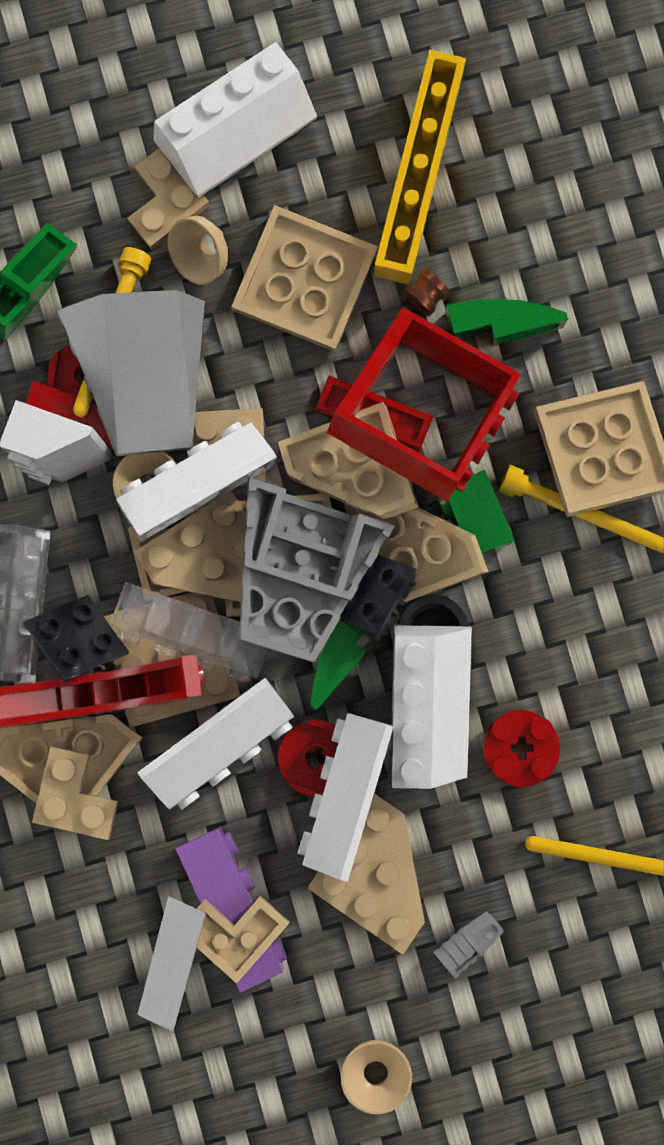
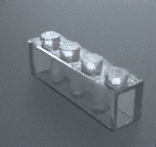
[0,525,51,683]
[109,582,269,683]

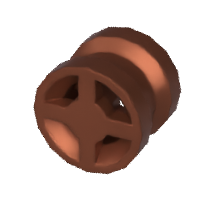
[403,269,450,316]

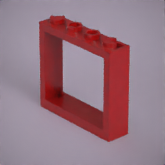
[327,307,521,502]

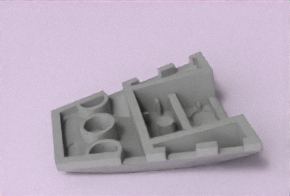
[56,290,205,456]
[239,477,395,662]

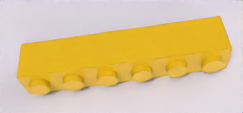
[374,49,466,285]

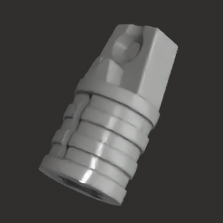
[433,911,504,979]

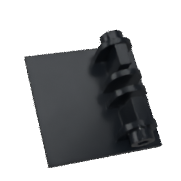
[339,554,417,642]
[23,595,129,683]

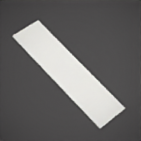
[138,896,206,1032]

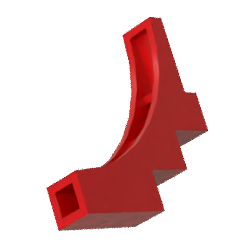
[0,655,204,728]

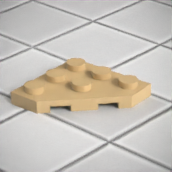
[278,402,418,520]
[134,490,246,603]
[344,504,488,603]
[0,714,143,804]
[307,793,425,954]

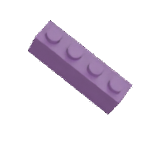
[175,827,287,993]

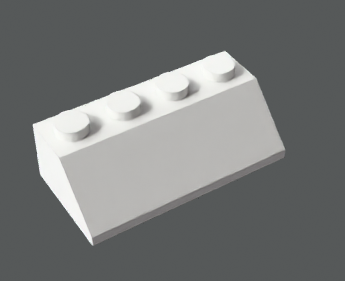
[154,42,317,198]
[0,400,113,485]
[116,422,277,543]
[391,625,472,789]
[137,678,295,810]
[297,713,394,882]

